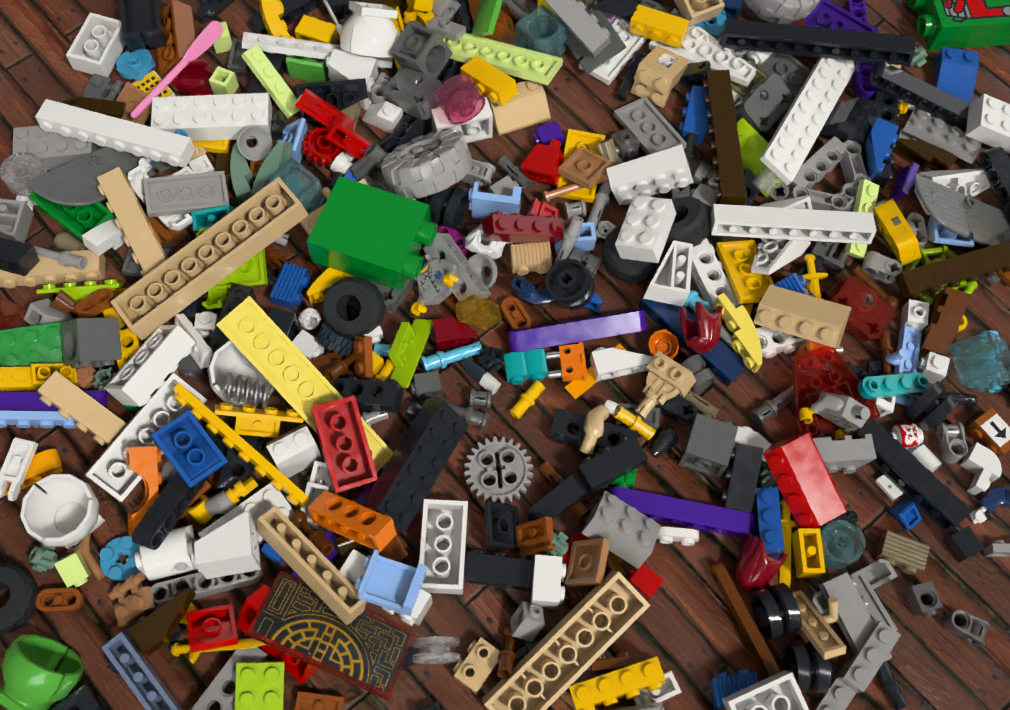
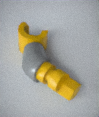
[186,476,259,524]

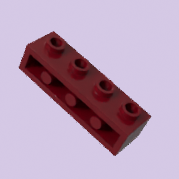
[482,212,565,245]

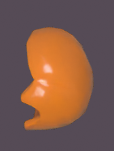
[648,329,679,359]

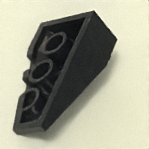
[296,78,368,122]

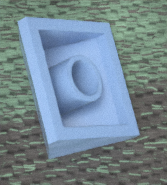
[275,117,309,166]
[927,214,974,248]

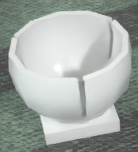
[340,1,399,58]
[208,341,275,407]
[20,474,105,550]

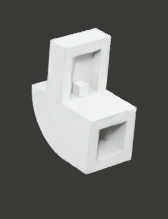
[960,443,1002,496]

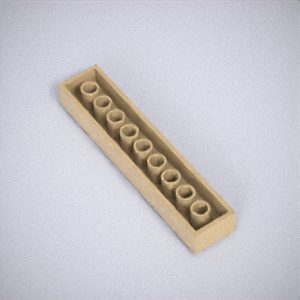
[111,177,308,340]

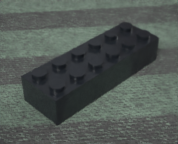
[362,398,468,533]

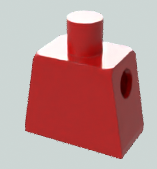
[520,139,565,186]

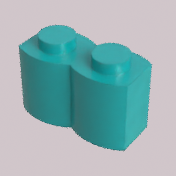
[503,349,548,385]

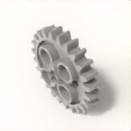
[464,436,533,504]

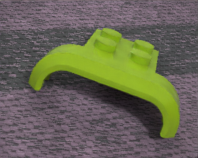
[196,227,268,310]

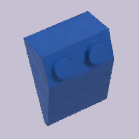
[933,46,979,104]
[151,410,228,488]

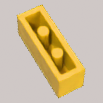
[629,4,690,49]
[460,55,518,107]

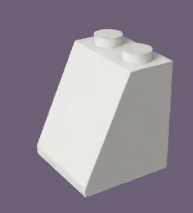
[326,49,379,111]
[266,424,323,478]
[191,512,261,579]

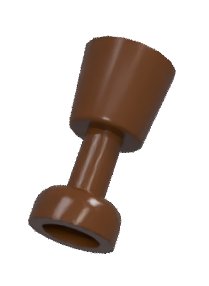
[50,289,96,318]

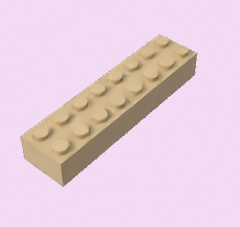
[482,569,650,710]

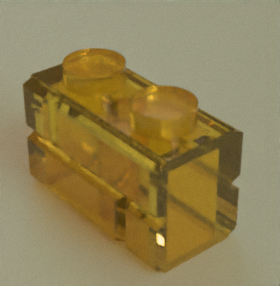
[456,295,502,330]

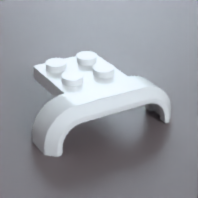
[128,165,195,231]

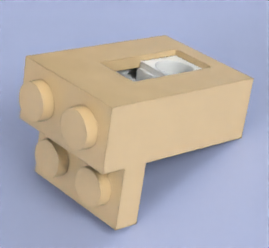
[631,45,690,108]

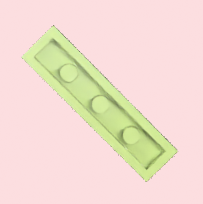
[241,45,300,119]
[845,179,879,259]

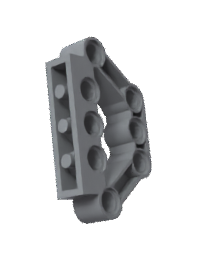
[782,136,871,212]

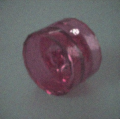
[435,74,485,125]

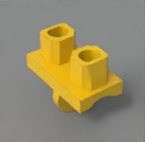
[403,0,435,27]

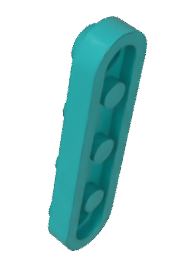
[857,373,929,399]

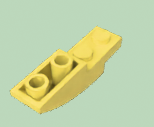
[713,293,762,373]

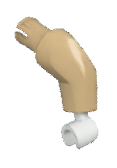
[579,400,619,454]

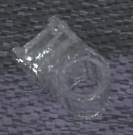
[752,166,790,201]

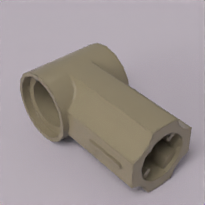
[596,138,623,173]

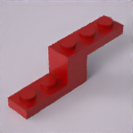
[295,88,372,159]

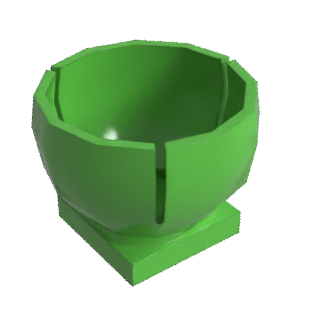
[0,635,85,710]

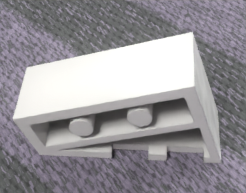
[643,240,693,307]

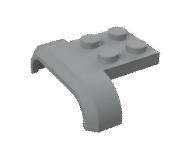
[811,559,898,631]

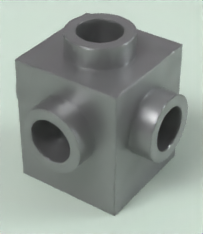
[611,128,640,162]

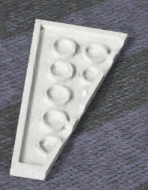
[649,8,756,87]

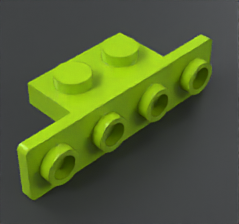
[36,279,124,305]
[388,319,433,388]

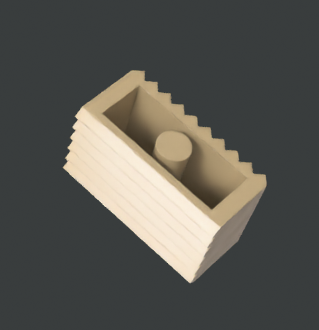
[510,241,552,275]

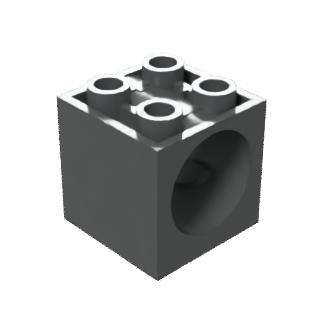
[389,21,453,79]
[60,318,122,369]
[678,413,738,478]

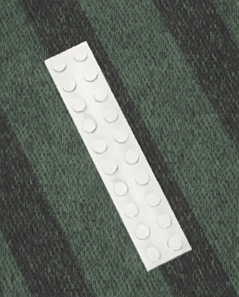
[760,57,855,185]

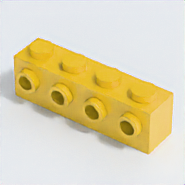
[569,657,666,710]

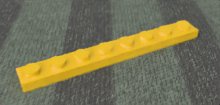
[173,383,309,508]

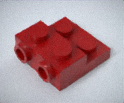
[186,604,238,653]

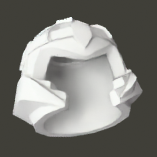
[465,224,506,260]

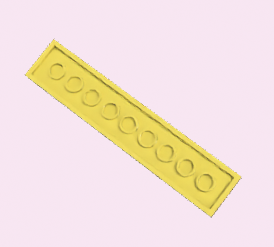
[216,296,394,473]

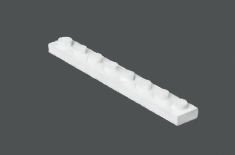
[242,32,392,68]

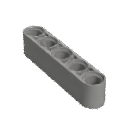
[150,568,263,605]

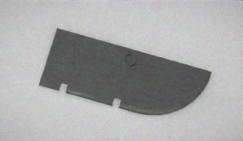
[549,0,627,74]
[26,146,174,206]
[913,174,1010,247]

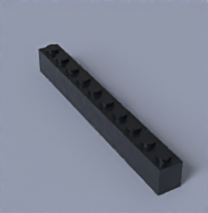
[722,19,915,66]

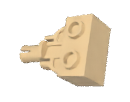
[634,351,696,419]

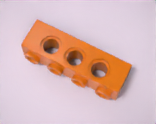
[308,490,397,553]

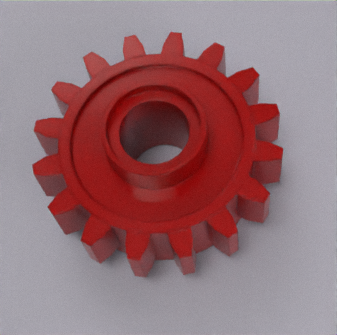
[302,126,344,167]

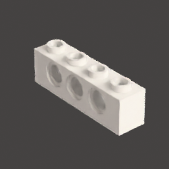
[691,238,739,310]
[734,327,807,359]

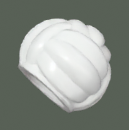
[298,308,321,330]

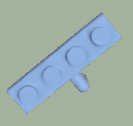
[885,325,922,407]
[0,411,77,429]

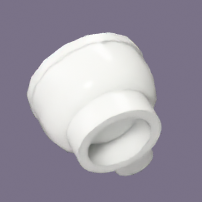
[330,151,356,175]

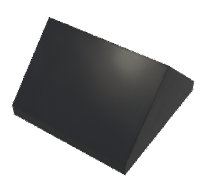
[484,501,520,552]

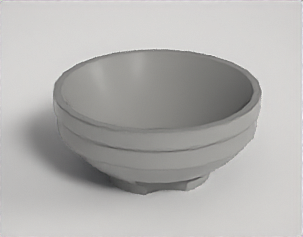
[236,125,272,161]
[468,254,497,288]

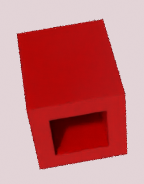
[627,564,664,601]

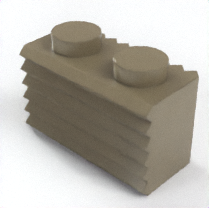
[875,530,930,575]

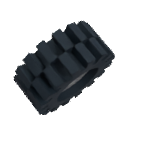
[316,323,355,356]

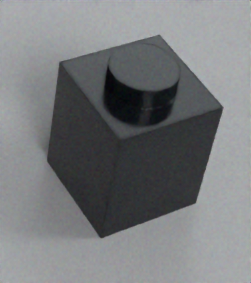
[943,526,984,563]

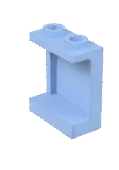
[469,182,522,219]
[355,549,427,617]

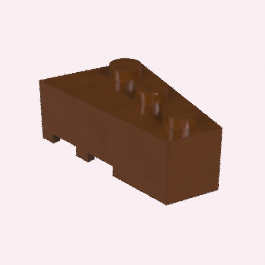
[919,287,971,357]

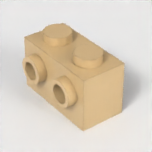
[453,638,500,695]

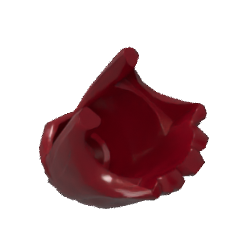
[168,60,214,96]
[680,301,723,354]
[735,534,788,591]

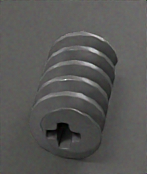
[223,373,272,409]

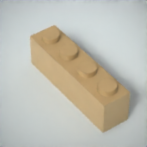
[37,371,127,446]

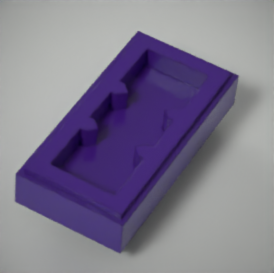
[890,162,919,201]

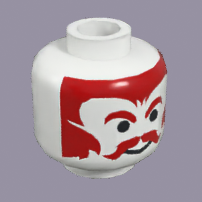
[889,423,923,450]

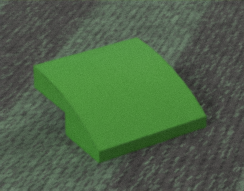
[471,0,503,37]

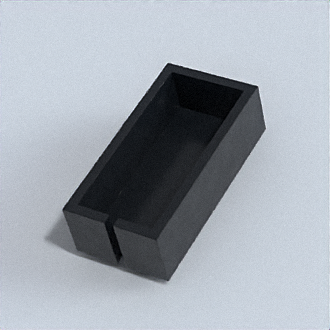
[119,0,167,51]

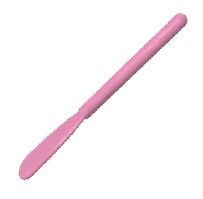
[130,21,223,119]

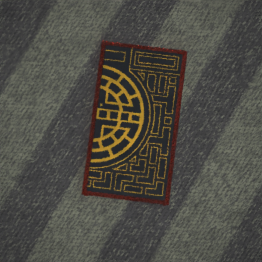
[246,571,415,700]

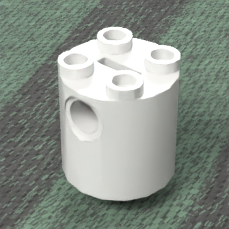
[135,525,198,581]

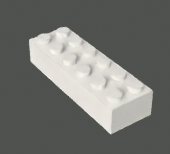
[151,93,272,141]
[84,373,207,502]

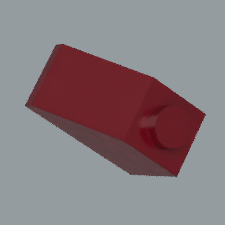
[433,316,477,350]

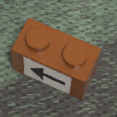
[966,408,1010,458]

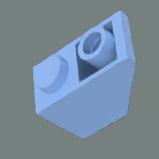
[554,222,596,254]

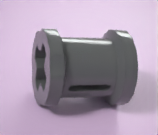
[469,388,492,409]

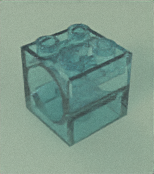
[515,5,568,57]
[263,157,324,225]
[949,331,1010,392]

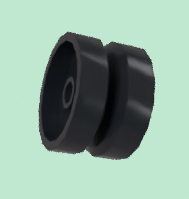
[429,184,469,230]
[545,258,595,310]
[904,381,960,433]
[750,583,802,640]
[784,641,831,694]

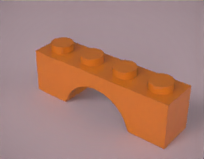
[125,445,162,537]

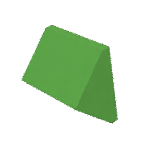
[286,55,329,81]

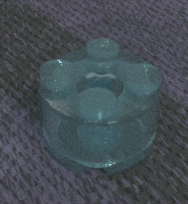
[820,520,866,569]

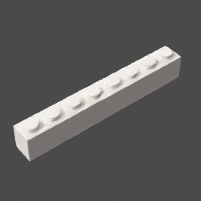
[35,99,195,168]
[710,204,877,244]

